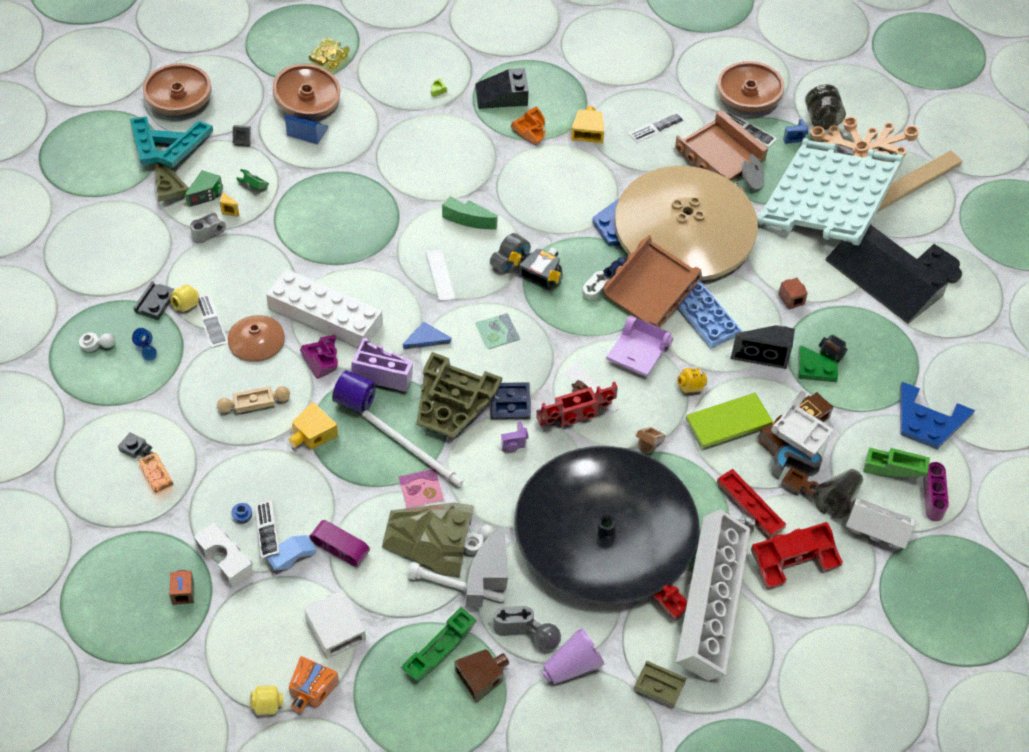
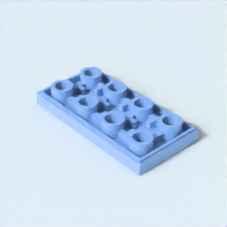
[677,281,742,349]

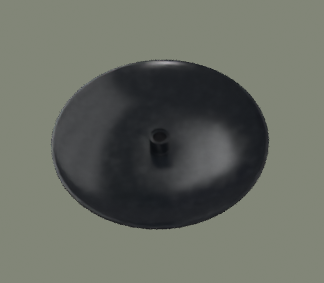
[514,446,700,604]

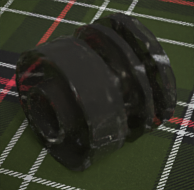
[805,84,846,130]

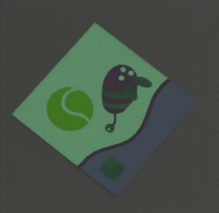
[475,313,520,349]

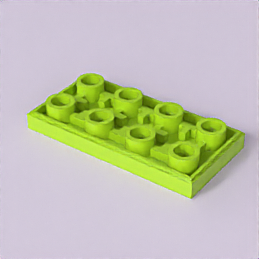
[685,392,773,449]

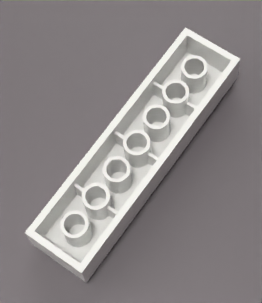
[676,509,750,681]

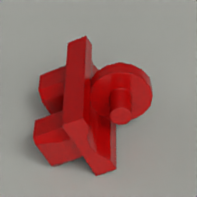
[653,584,688,619]

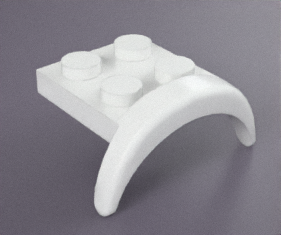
[771,390,834,459]

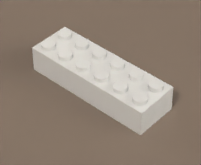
[266,269,383,348]

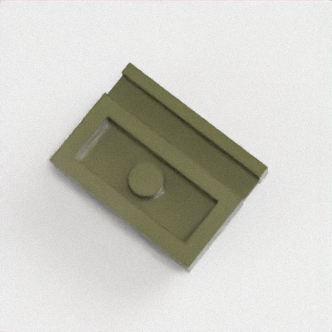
[634,660,687,708]

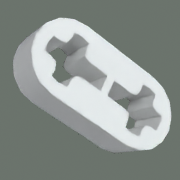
[582,271,609,301]

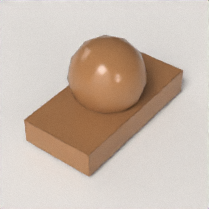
[636,427,666,454]

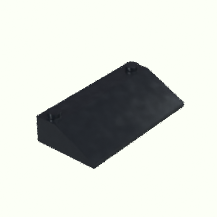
[825,224,948,324]

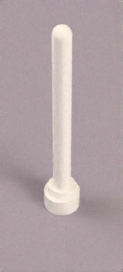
[407,562,506,602]

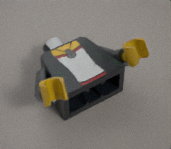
[508,248,563,290]

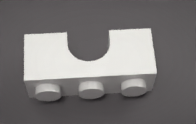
[193,523,253,588]

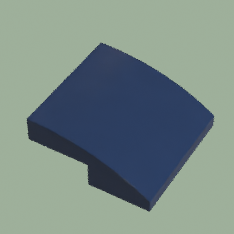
[491,382,531,418]

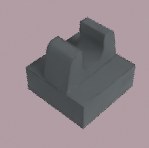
[233,125,251,145]

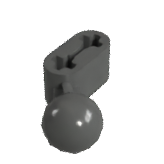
[493,606,561,650]

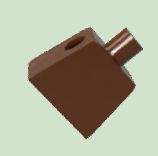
[454,649,509,703]

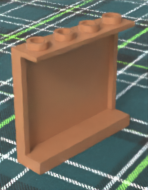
[675,110,768,181]
[603,235,702,328]

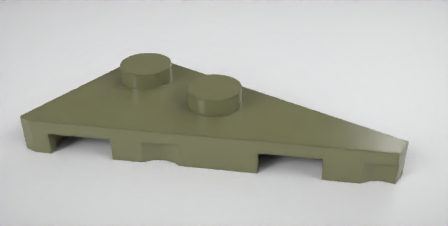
[154,162,189,202]

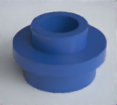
[231,503,252,523]

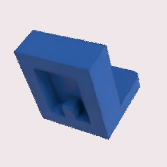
[783,119,808,144]

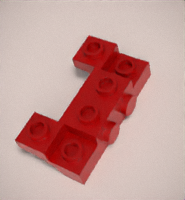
[536,381,618,426]
[751,522,843,589]

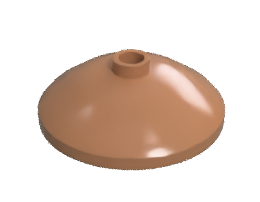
[228,315,285,362]

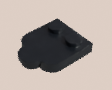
[918,244,962,282]

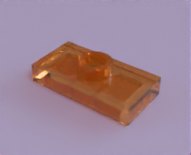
[138,452,174,493]

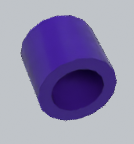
[332,370,376,413]

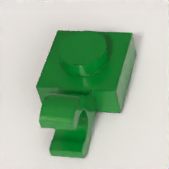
[236,169,269,191]

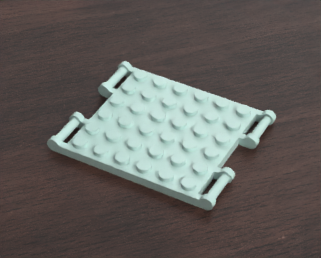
[757,138,904,245]

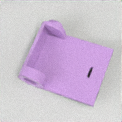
[606,316,673,377]

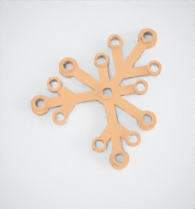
[811,116,919,162]

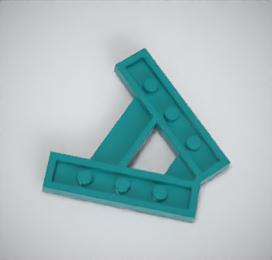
[130,116,213,168]

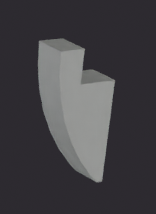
[465,527,508,607]

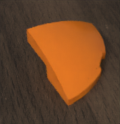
[510,106,546,144]

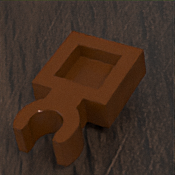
[781,467,820,498]

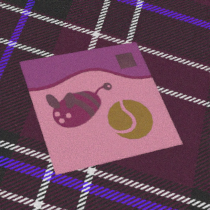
[398,469,444,508]

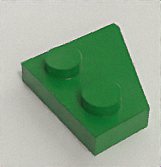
[798,345,838,382]

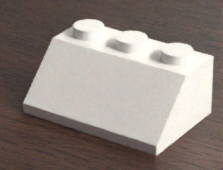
[846,497,915,550]

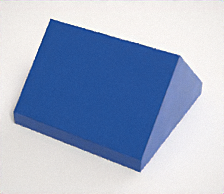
[285,115,329,145]

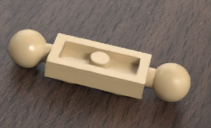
[217,386,290,413]

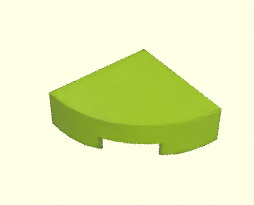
[431,78,447,97]

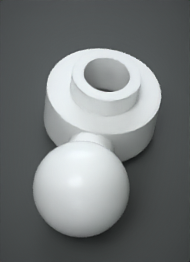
[79,332,115,352]
[464,525,494,555]

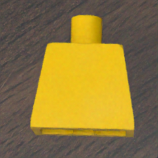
[571,106,604,143]
[288,402,338,449]

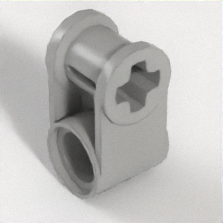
[190,212,226,243]

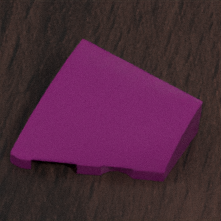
[300,335,338,378]

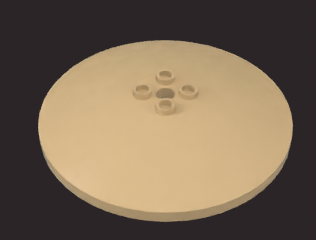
[615,166,758,281]

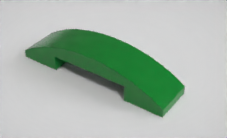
[401,607,477,682]

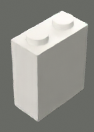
[304,590,366,659]

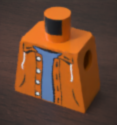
[289,656,339,713]

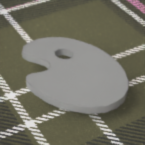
[742,155,764,190]

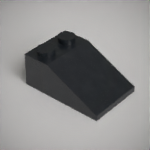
[475,68,529,109]
[730,325,795,369]

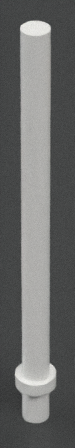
[362,410,463,487]

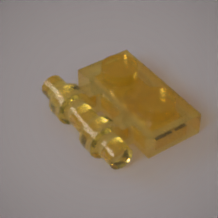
[309,36,350,70]

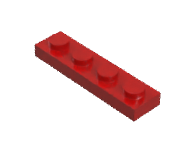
[717,469,786,538]

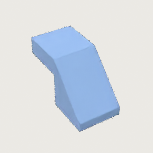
[266,535,317,570]

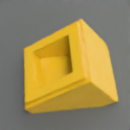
[220,193,240,216]

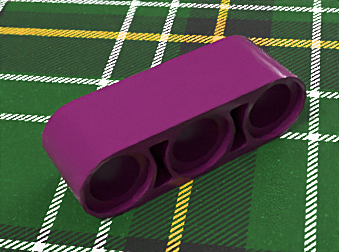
[923,462,949,521]
[309,520,370,567]

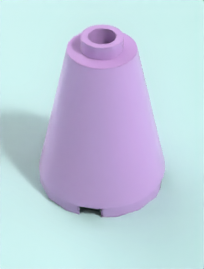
[542,629,605,684]

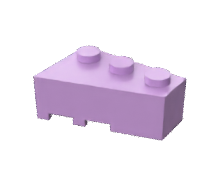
[351,338,413,392]

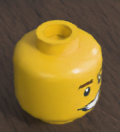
[677,368,707,393]

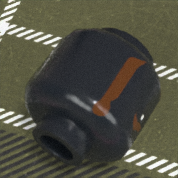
[818,335,848,362]

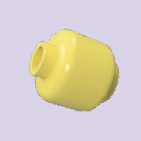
[170,285,199,312]
[250,685,283,715]

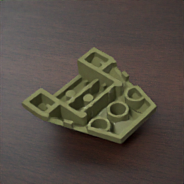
[417,352,503,438]
[382,502,474,578]

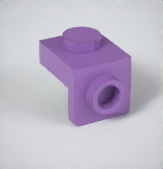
[501,421,529,452]

